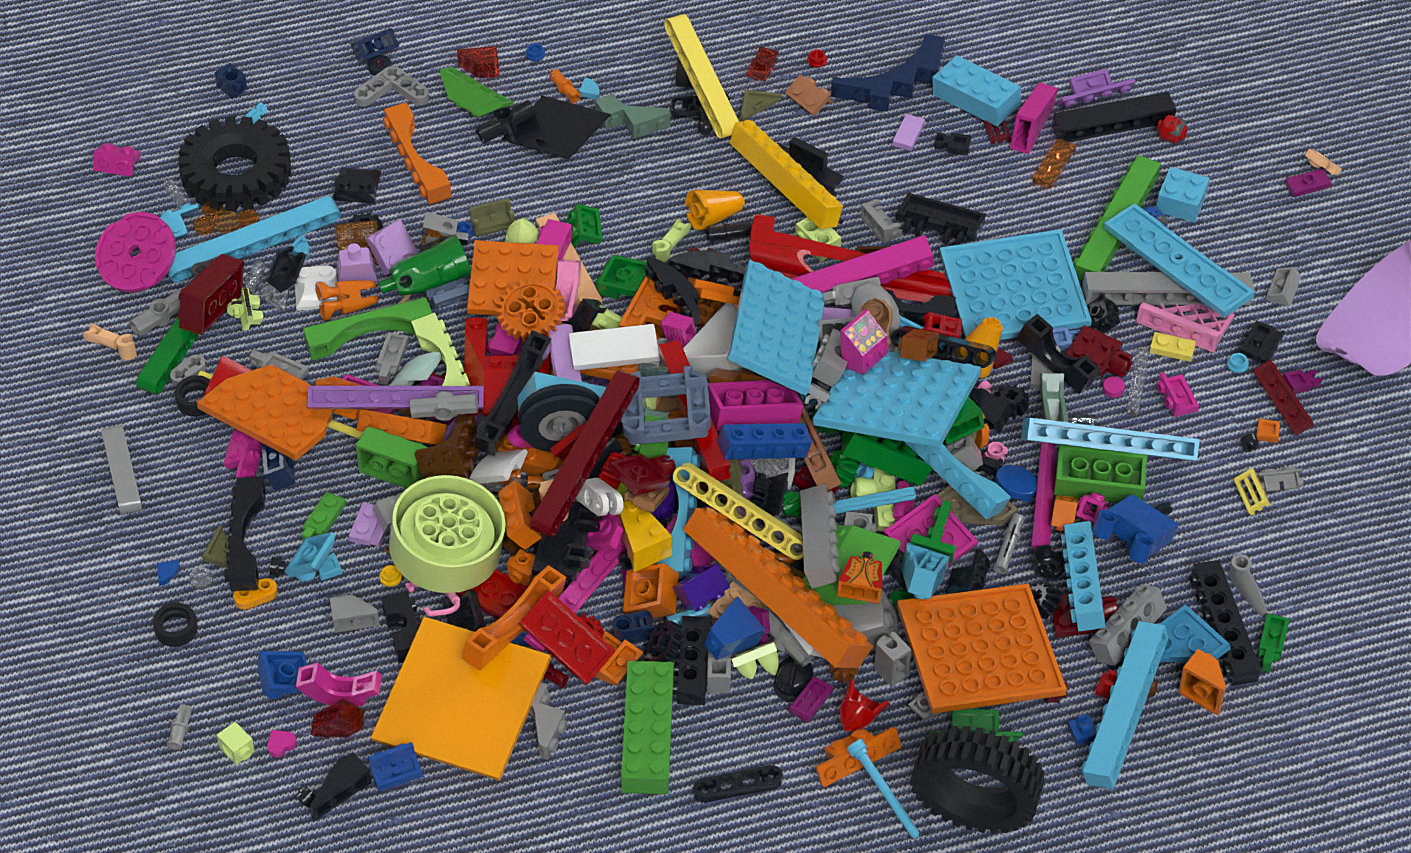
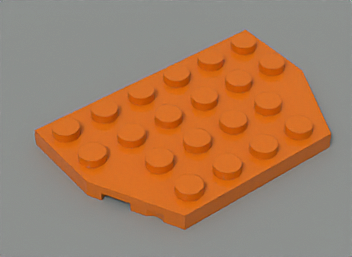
[197,364,335,461]

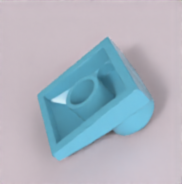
[284,532,335,582]

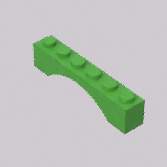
[303,297,432,360]

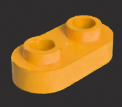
[233,578,278,610]

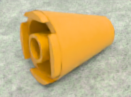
[685,189,745,230]
[960,317,1003,378]

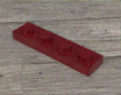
[1253,360,1314,436]

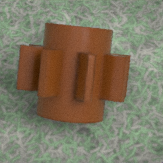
[830,665,859,684]

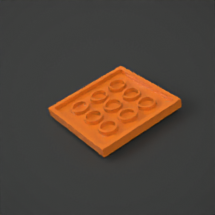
[467,240,559,315]

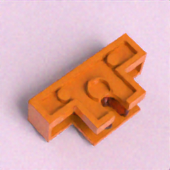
[619,276,681,338]

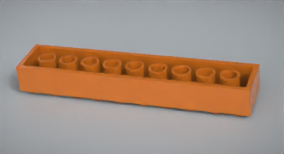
[683,507,873,668]

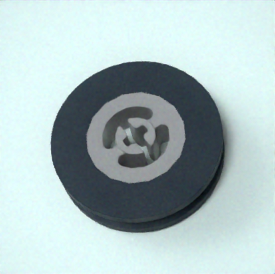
[519,384,600,452]

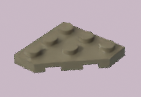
[937,471,1018,526]

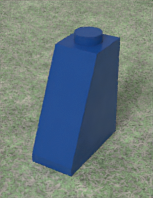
[703,597,765,660]

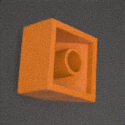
[623,563,679,618]
[1178,649,1226,716]

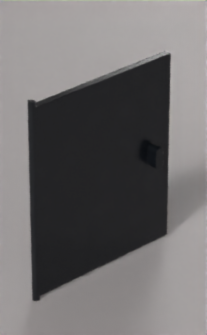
[502,95,611,159]

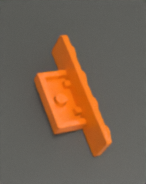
[816,727,901,787]

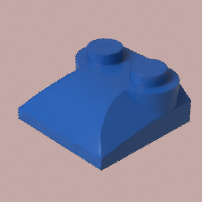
[257,651,307,699]

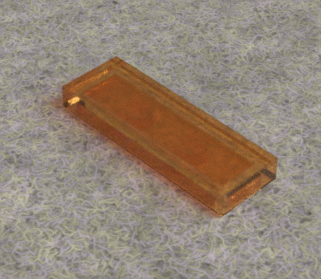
[1032,138,1077,189]

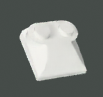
[295,265,337,311]

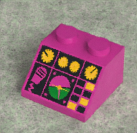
[840,310,889,374]

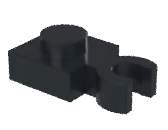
[934,133,971,156]

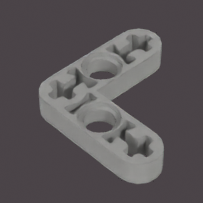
[354,66,429,107]

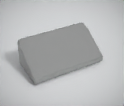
[1266,267,1301,306]

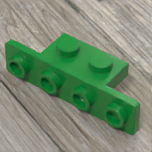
[929,709,1023,743]

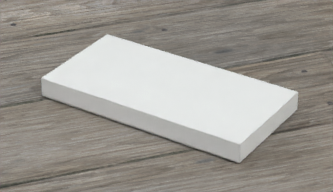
[569,324,660,371]

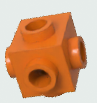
[507,549,536,587]

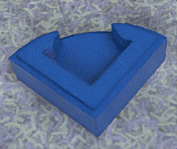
[157,560,180,586]

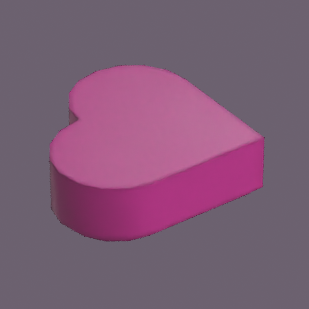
[267,730,297,758]

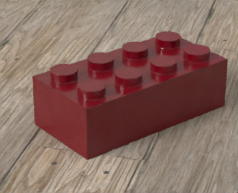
[178,254,244,335]

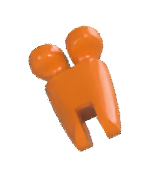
[315,280,379,321]

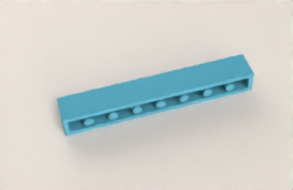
[1021,418,1200,461]
[1082,621,1168,790]

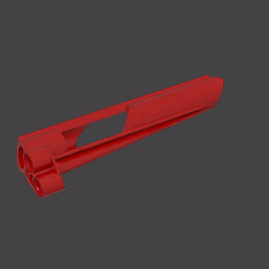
[749,214,952,303]

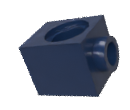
[215,63,247,99]

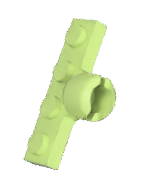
[850,468,897,532]

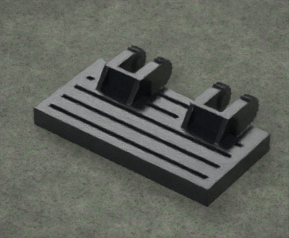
[895,193,986,245]
[532,501,603,581]

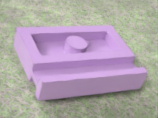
[349,502,386,548]

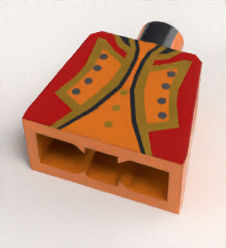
[837,551,882,604]

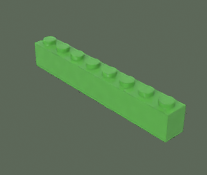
[1073,155,1161,282]

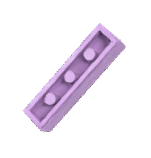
[547,324,582,382]

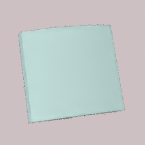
[389,351,442,386]

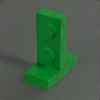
[910,500,956,563]

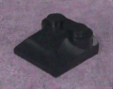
[334,167,381,204]

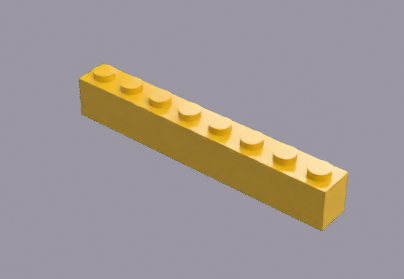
[730,120,843,229]

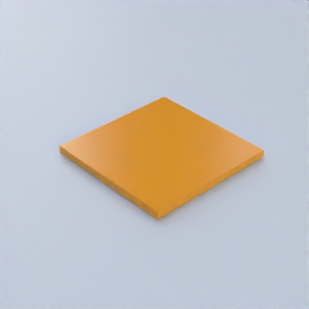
[371,617,551,781]

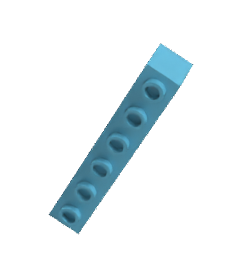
[1061,521,1106,631]

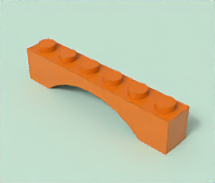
[382,102,452,204]
[462,565,566,671]

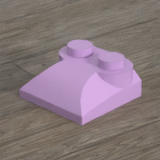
[365,219,418,275]

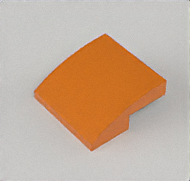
[688,277,740,305]
[595,631,643,686]

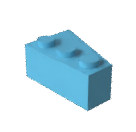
[900,542,950,599]

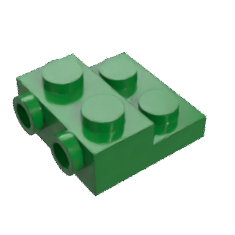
[596,255,646,299]

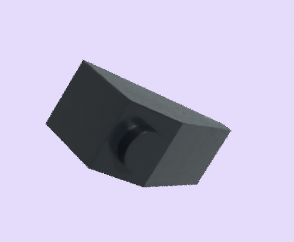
[310,752,372,821]

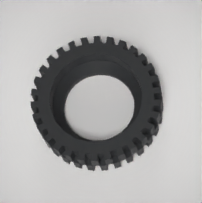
[910,726,1045,834]

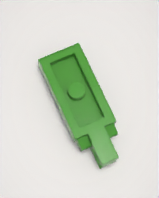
[302,491,346,542]

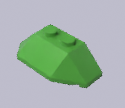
[440,67,514,117]

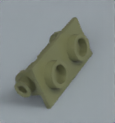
[721,459,745,502]

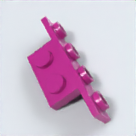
[223,430,262,478]

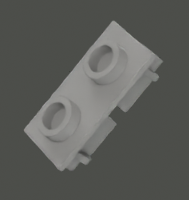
[1258,466,1303,492]

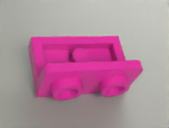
[93,143,141,177]
[1156,372,1199,417]

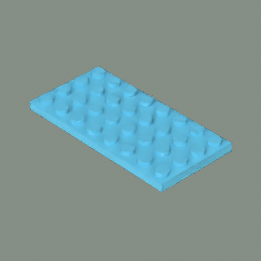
[727,260,824,396]

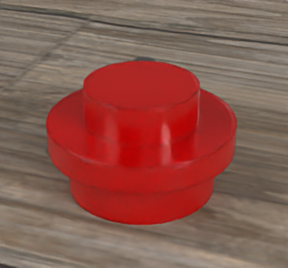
[807,49,827,68]

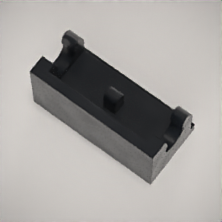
[266,246,307,293]
[569,298,607,333]

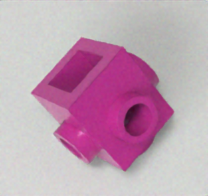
[1076,492,1109,526]

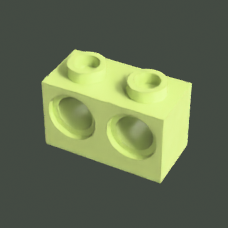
[795,217,841,262]

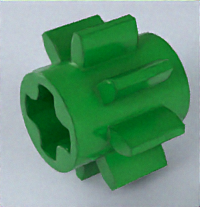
[782,490,801,518]

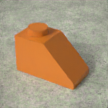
[1051,495,1079,531]

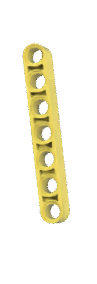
[664,14,739,139]
[673,463,804,560]

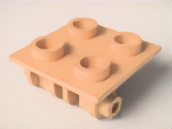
[707,582,768,625]

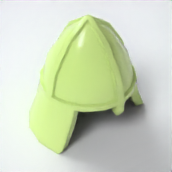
[504,218,539,244]

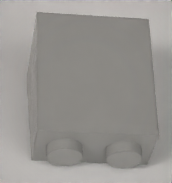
[832,590,899,651]

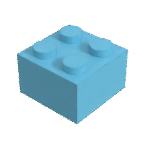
[1156,167,1210,223]

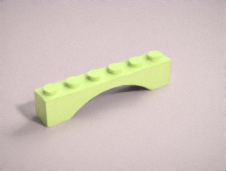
[411,313,470,418]

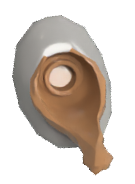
[851,283,900,346]

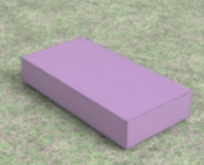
[892,114,925,151]

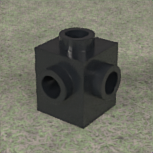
[1087,295,1120,333]

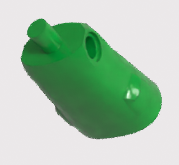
[378,234,471,296]

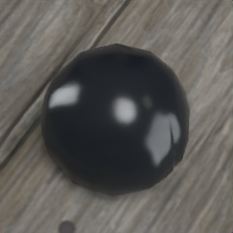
[1032,544,1066,579]

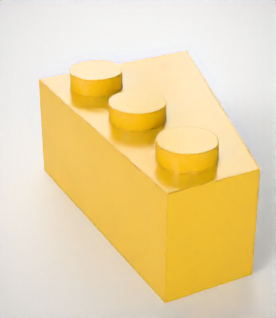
[619,500,672,572]

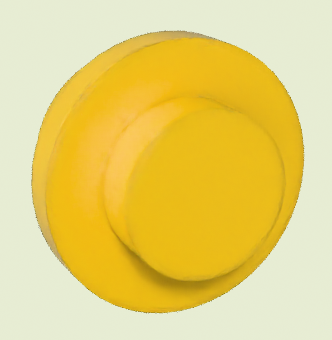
[379,565,402,587]

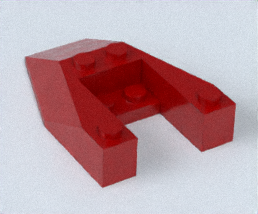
[464,317,551,416]

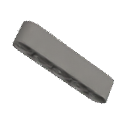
[101,425,142,515]

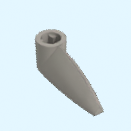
[1229,554,1268,617]

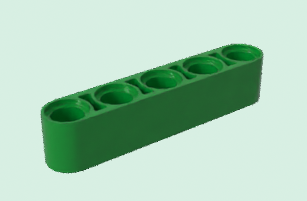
[136,317,199,395]

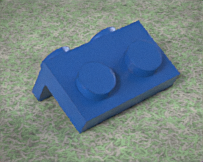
[368,742,423,791]

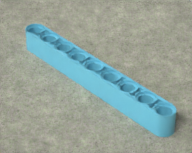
[168,196,341,282]

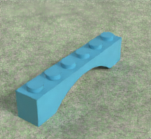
[904,441,1011,519]
[657,447,700,580]

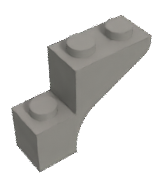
[528,683,568,760]

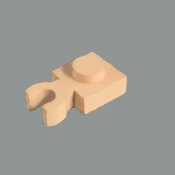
[1305,149,1342,176]

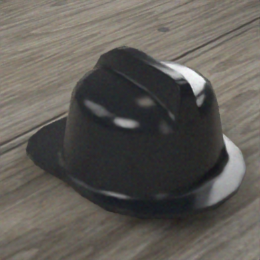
[774,657,813,702]

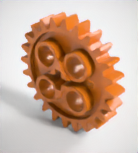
[496,278,566,342]

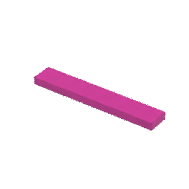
[1031,443,1058,549]

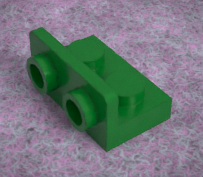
[567,204,603,247]

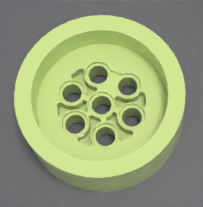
[389,475,505,593]

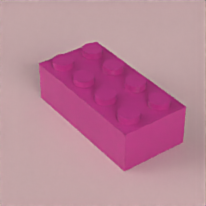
[708,380,803,431]

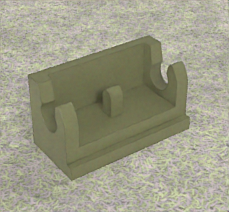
[469,198,515,237]

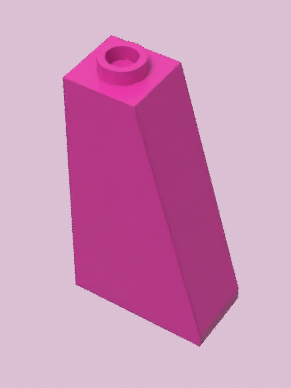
[1010,82,1058,154]

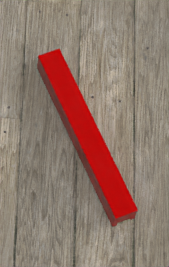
[658,340,731,481]

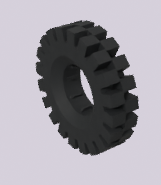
[178,116,292,212]

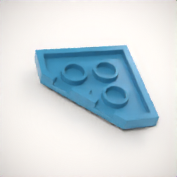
[1160,604,1231,662]

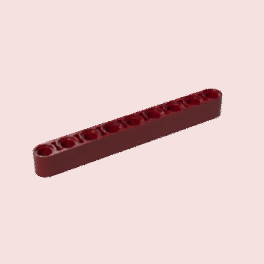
[530,370,640,537]

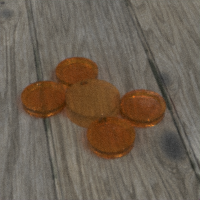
[194,201,259,235]

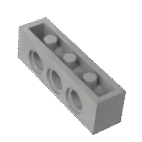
[1089,584,1167,666]

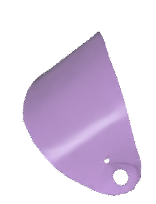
[1316,240,1411,376]

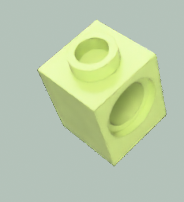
[217,722,255,765]

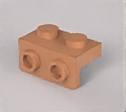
[785,74,834,116]

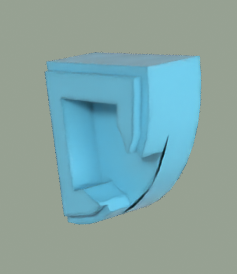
[580,78,600,99]
[290,235,310,261]
[319,553,342,581]

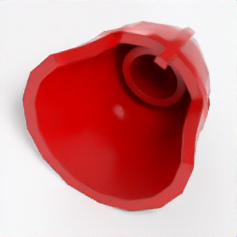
[840,679,890,732]

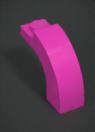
[296,662,382,707]

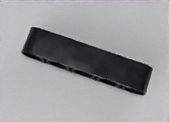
[890,326,996,368]

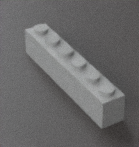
[800,483,840,589]

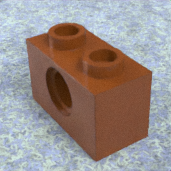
[898,329,939,361]

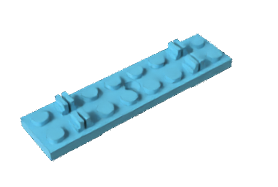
[1104,203,1255,318]

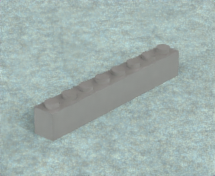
[1082,272,1255,305]

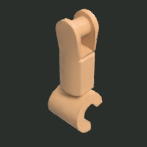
[83,324,137,360]

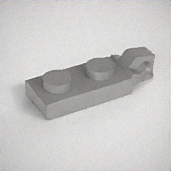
[822,277,881,307]
[376,332,409,385]
[249,350,309,380]

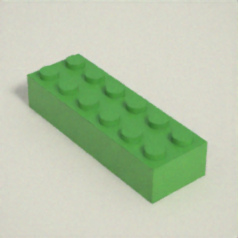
[621,661,674,794]

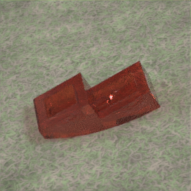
[747,46,779,82]

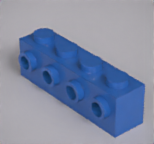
[717,423,812,460]

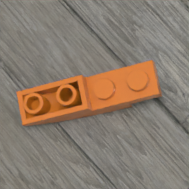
[497,435,564,476]

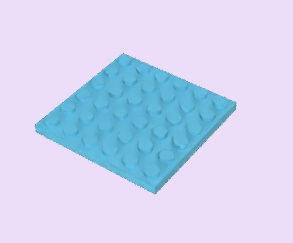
[940,229,1092,340]
[813,350,981,448]

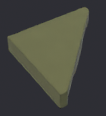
[740,90,782,121]
[202,525,230,568]

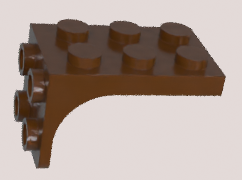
[415,413,478,479]

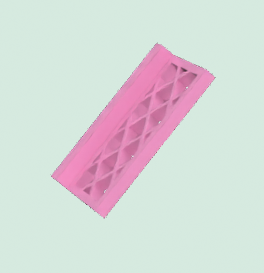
[1136,302,1235,353]

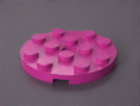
[95,212,176,293]

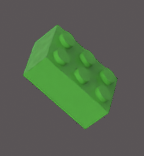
[356,426,427,489]

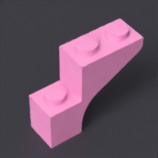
[556,260,581,321]

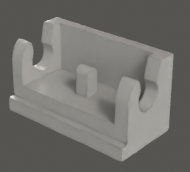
[861,199,903,244]

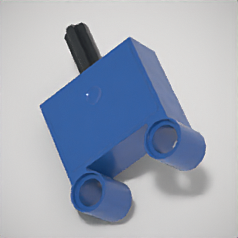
[1092,494,1179,563]

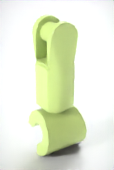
[652,219,691,263]

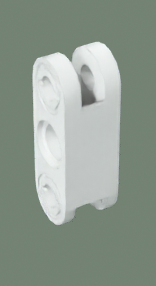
[576,478,623,516]

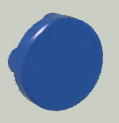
[994,465,1038,502]

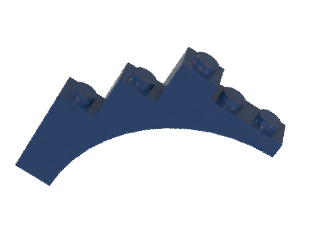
[831,34,945,112]

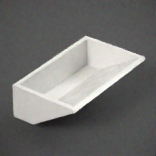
[683,303,747,379]

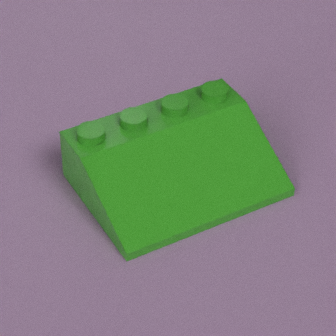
[803,525,901,605]

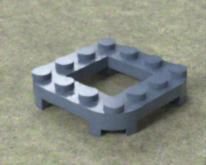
[621,366,711,445]

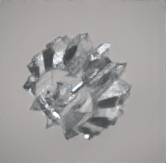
[750,458,788,478]

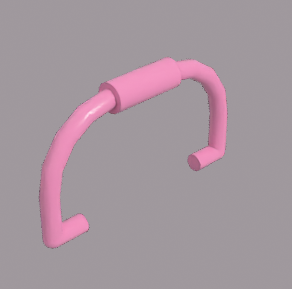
[405,582,460,617]

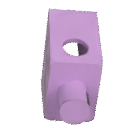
[336,243,378,284]

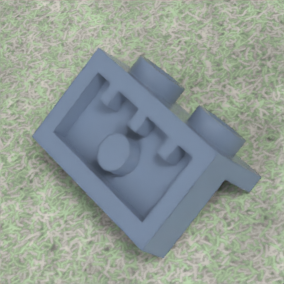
[426,278,470,311]

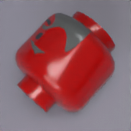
[1157,115,1188,144]

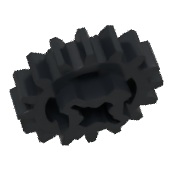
[643,620,684,662]

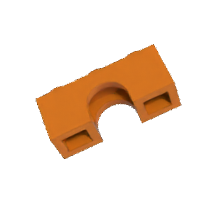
[498,480,542,550]

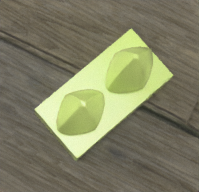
[731,640,779,679]

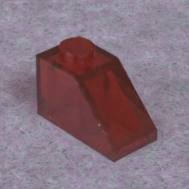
[457,46,500,79]
[311,698,364,738]

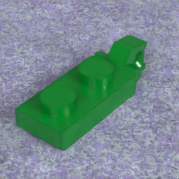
[1258,613,1290,672]

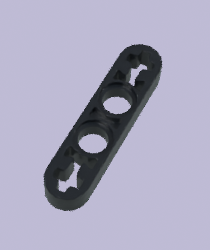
[693,765,783,803]

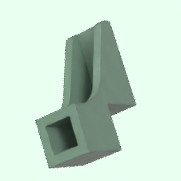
[595,93,670,139]
[1040,373,1068,422]

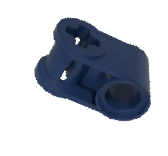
[612,610,656,643]

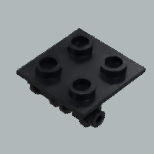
[750,472,789,521]

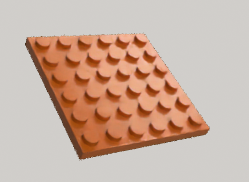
[897,584,1067,714]

